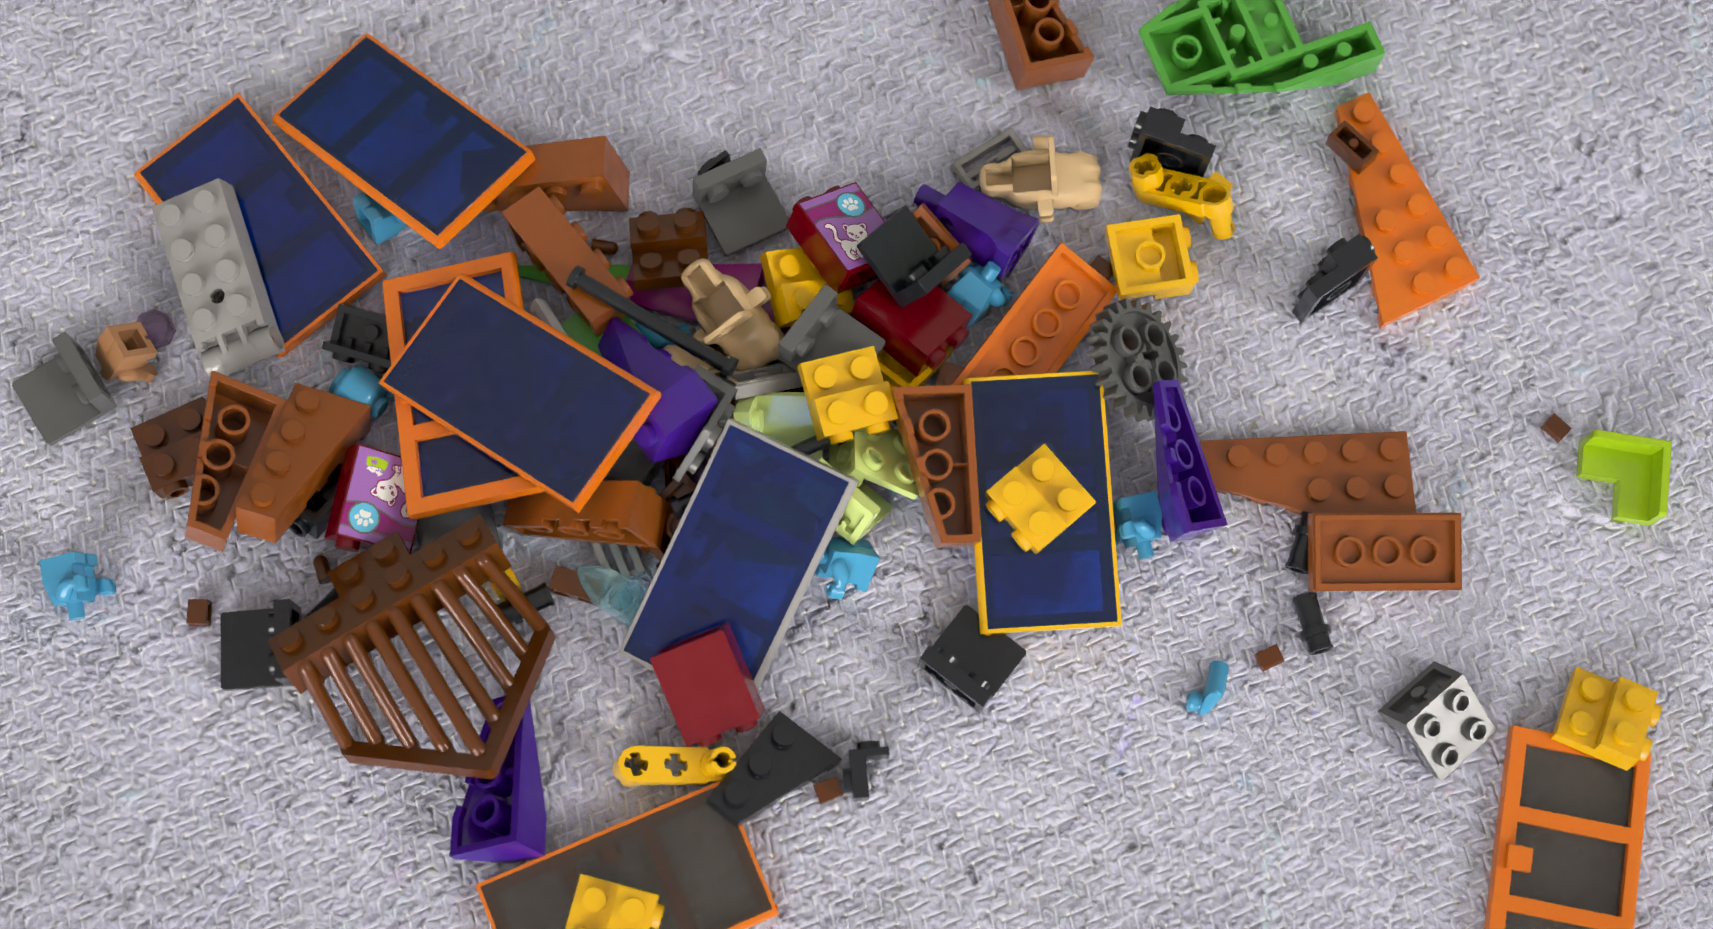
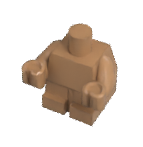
[95,322,158,383]

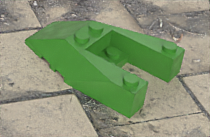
[1138,0,1386,96]

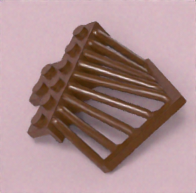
[268,514,556,779]

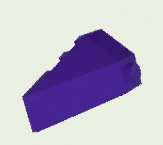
[598,317,718,463]
[1153,380,1228,543]
[449,695,547,864]

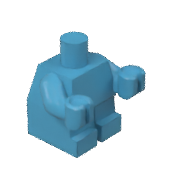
[353,169,421,245]
[948,260,1014,327]
[1113,491,1162,560]
[815,536,880,599]
[39,551,116,621]

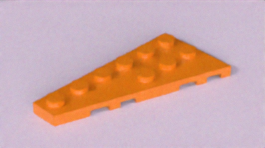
[1334,92,1480,329]

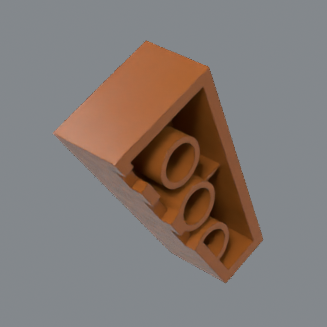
[987,0,1095,91]
[461,136,630,212]
[502,186,633,337]
[185,370,287,552]
[236,383,371,543]
[891,384,981,548]
[503,479,669,548]

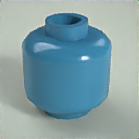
[329,366,389,419]

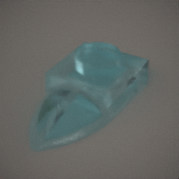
[576,565,647,627]

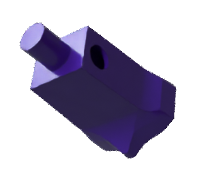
[913,182,1040,279]

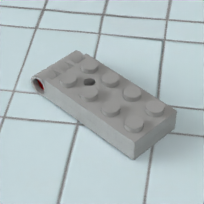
[152,178,285,377]

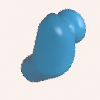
[1185,661,1229,715]

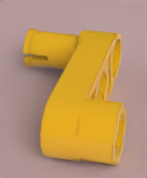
[1128,154,1236,240]
[612,746,736,787]

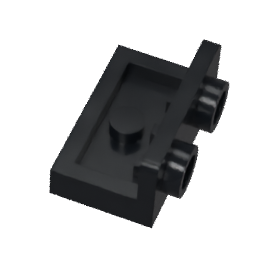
[322,303,413,373]

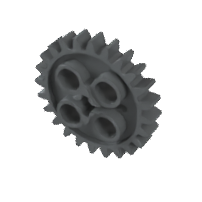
[1086,298,1188,422]

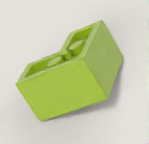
[1576,430,1672,526]

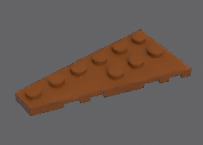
[1199,431,1416,515]

